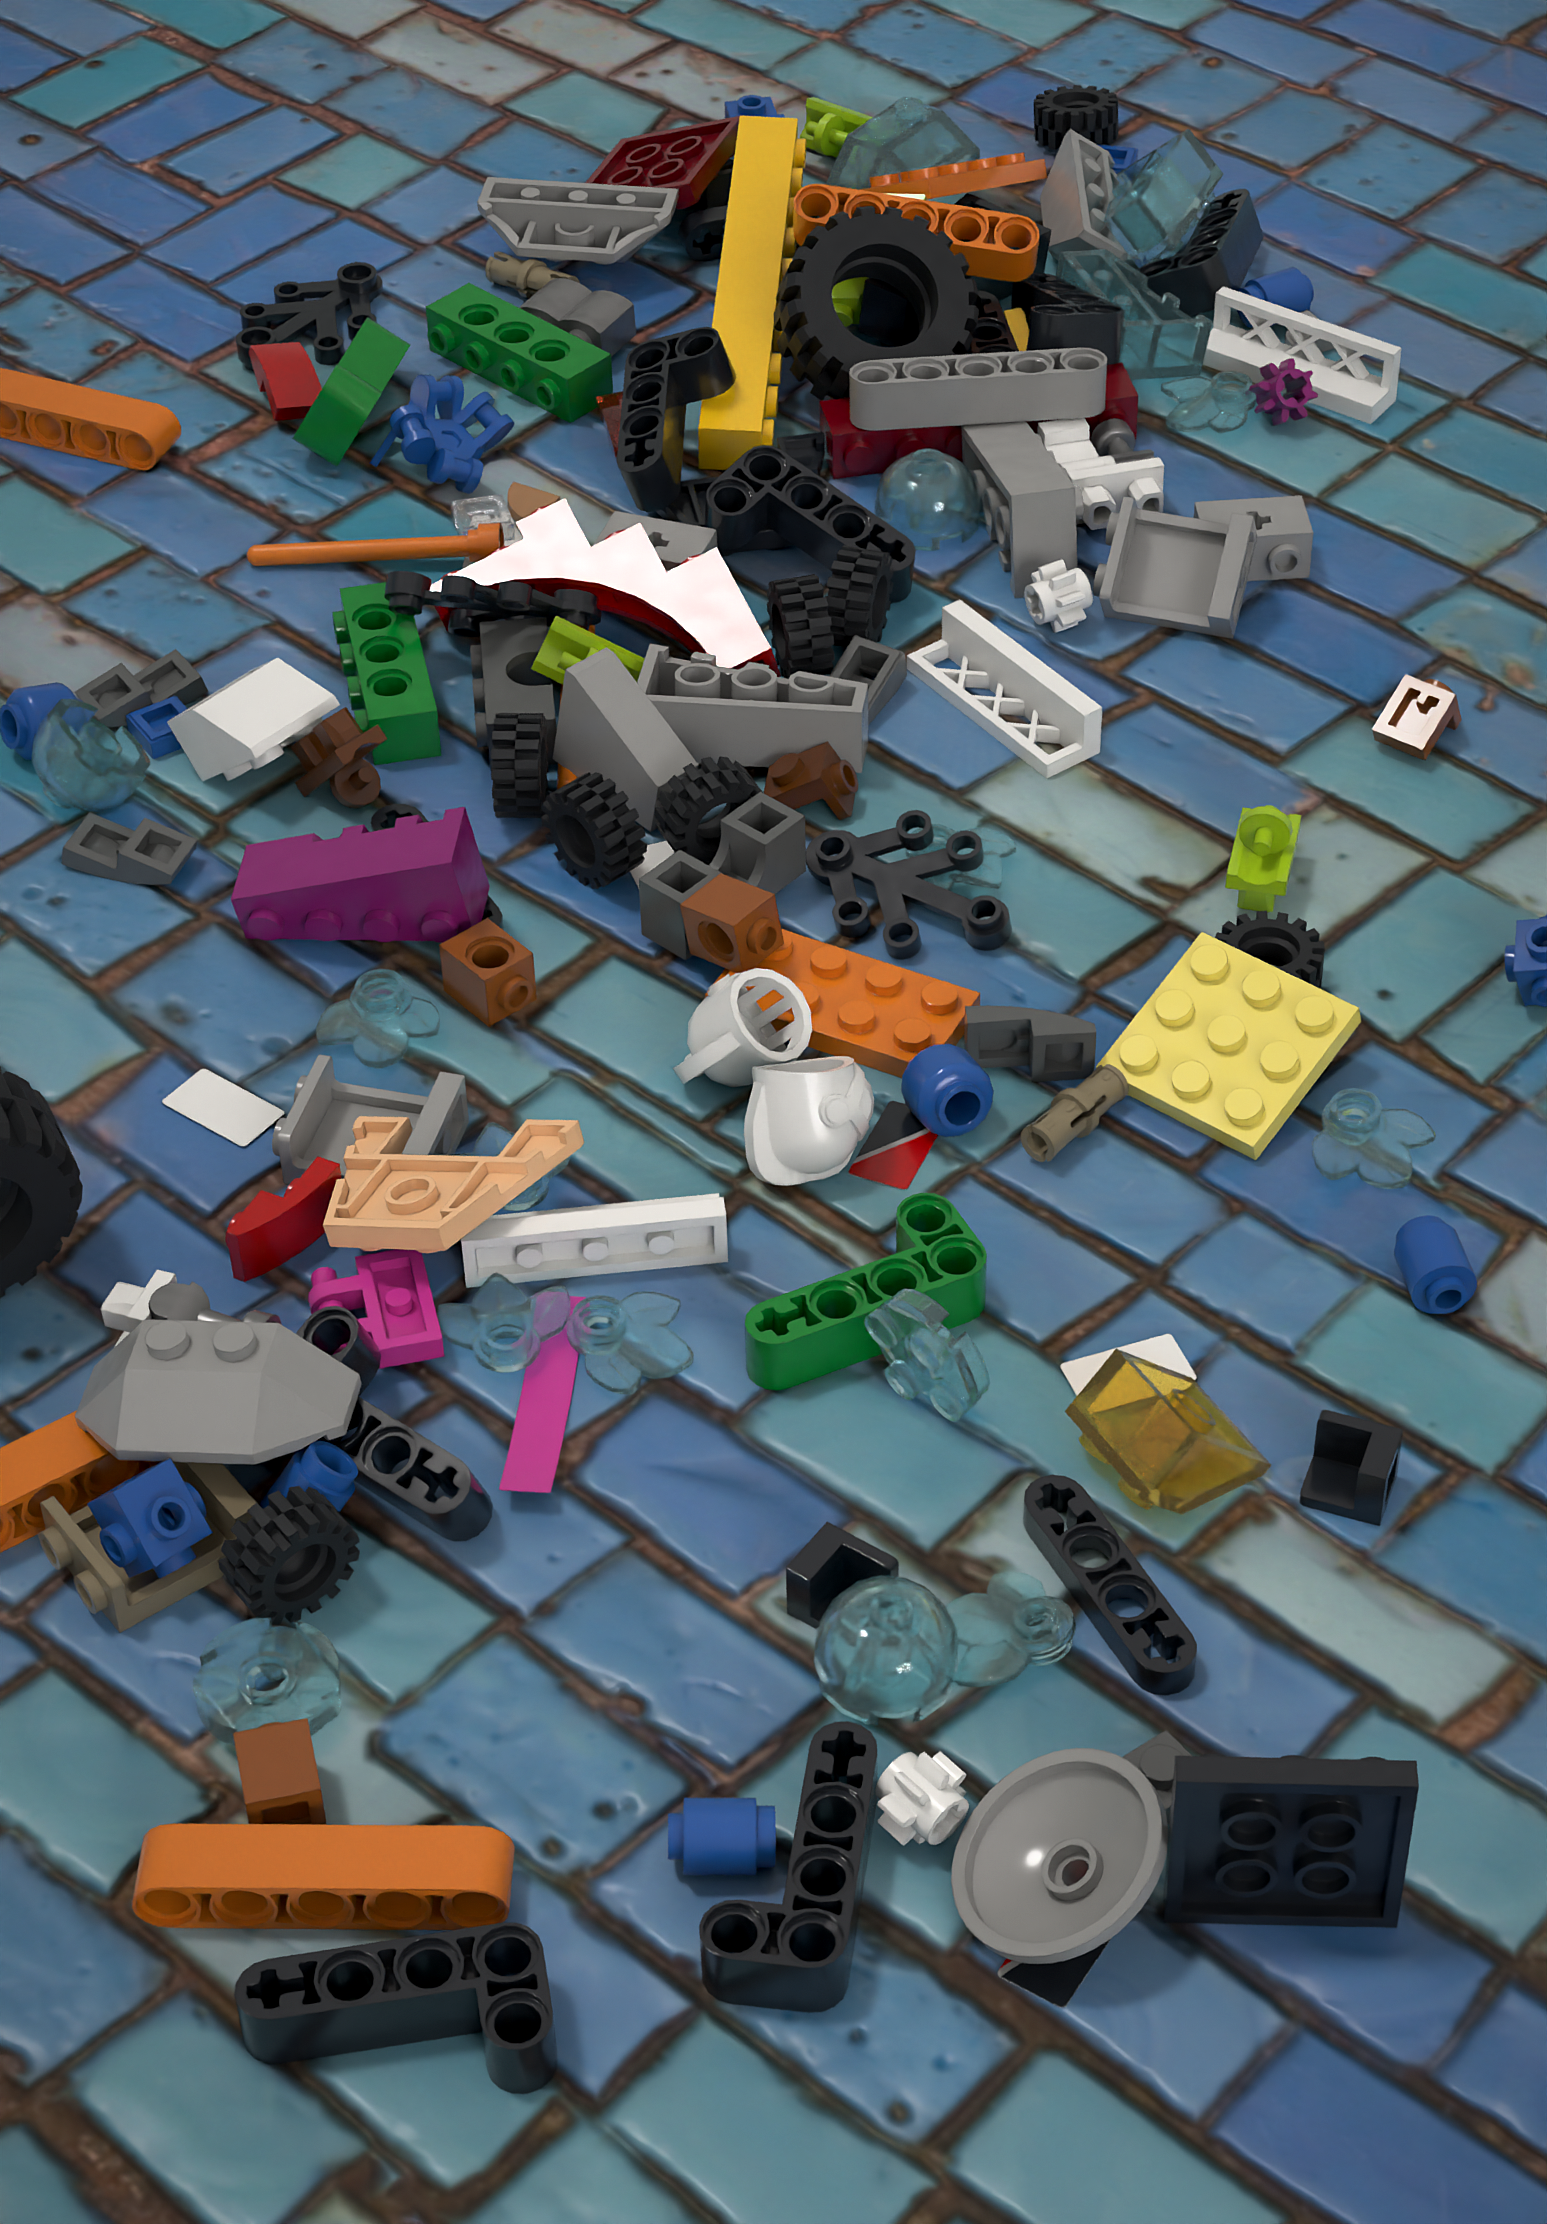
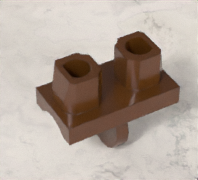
[291,707,387,809]

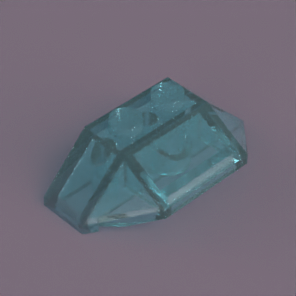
[825,97,980,190]

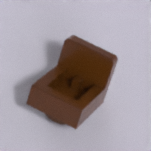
[764,742,858,820]

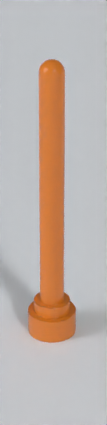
[247,523,505,566]

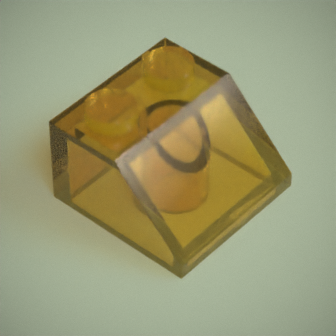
[1065,1349,1272,1514]

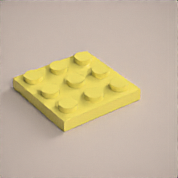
[1096,932,1361,1160]

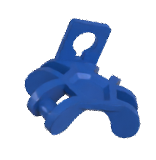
[370,374,515,494]

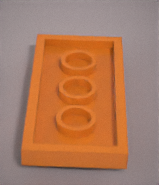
[859,152,1047,199]
[705,929,981,1078]

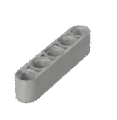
[849,348,1107,430]

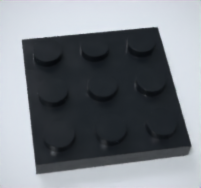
[1163,1753,1419,1928]

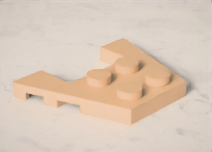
[323,1116,584,1253]

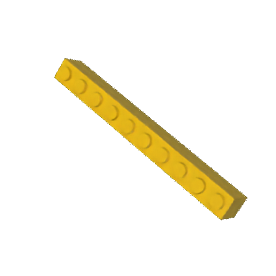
[698,116,806,470]

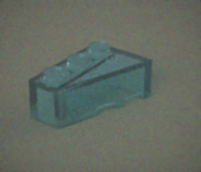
[1104,128,1224,268]
[1056,249,1213,382]

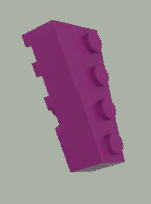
[231,807,490,943]

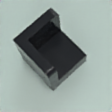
[1299,1410,1403,1526]
[786,1522,899,1650]

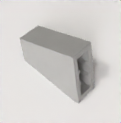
[553,647,699,832]

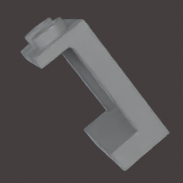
[1093,496,1258,639]
[272,1054,469,1184]

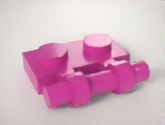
[308,1249,445,1369]

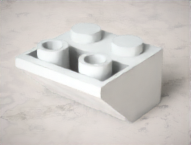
[167,657,340,781]

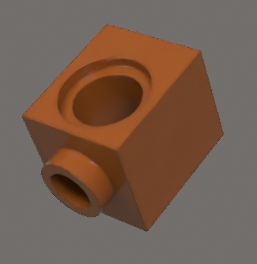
[680,873,784,973]
[439,918,537,1027]
[233,1718,327,1825]

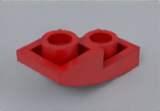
[249,342,322,421]
[225,1156,342,1282]

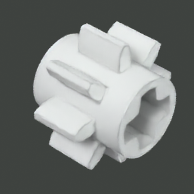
[1024,559,1093,633]
[875,1751,969,1846]

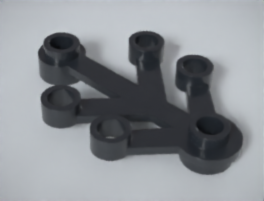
[236,262,383,371]
[384,571,602,637]
[806,810,1012,959]

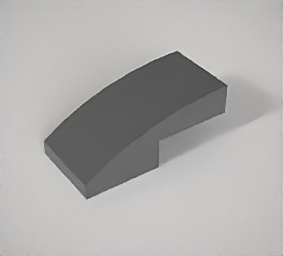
[74,649,208,728]
[61,812,198,885]
[964,1005,1096,1082]

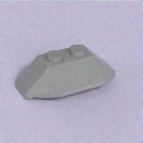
[1040,129,1148,271]
[477,177,679,265]
[75,1319,362,1465]

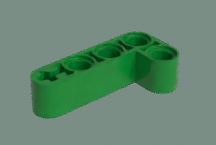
[292,317,410,467]
[745,1193,987,1390]

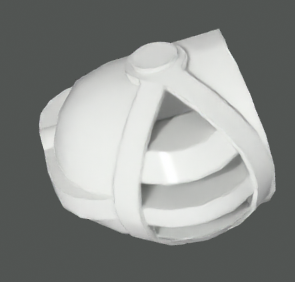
[673,968,812,1087]
[744,1056,874,1186]

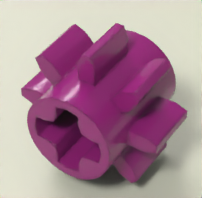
[1249,358,1318,426]

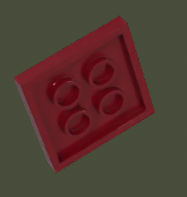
[585,115,743,209]

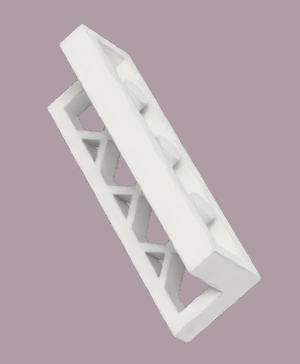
[1194,286,1402,424]
[907,600,1102,778]
[461,1193,728,1288]

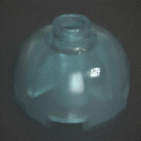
[875,449,981,551]
[32,699,150,812]
[814,1576,959,1725]

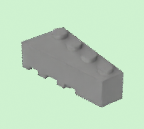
[961,421,1084,598]
[637,643,868,773]

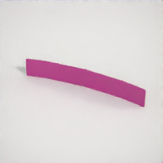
[499,1295,587,1493]

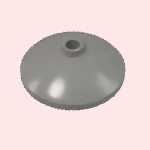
[951,1748,1168,1964]

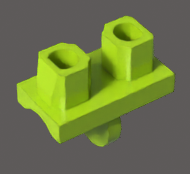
[799,97,888,168]
[531,616,645,684]
[1225,805,1302,913]

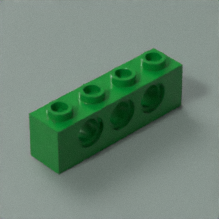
[426,283,614,423]
[332,582,442,766]

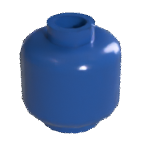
[0,682,89,760]
[901,1044,994,1137]

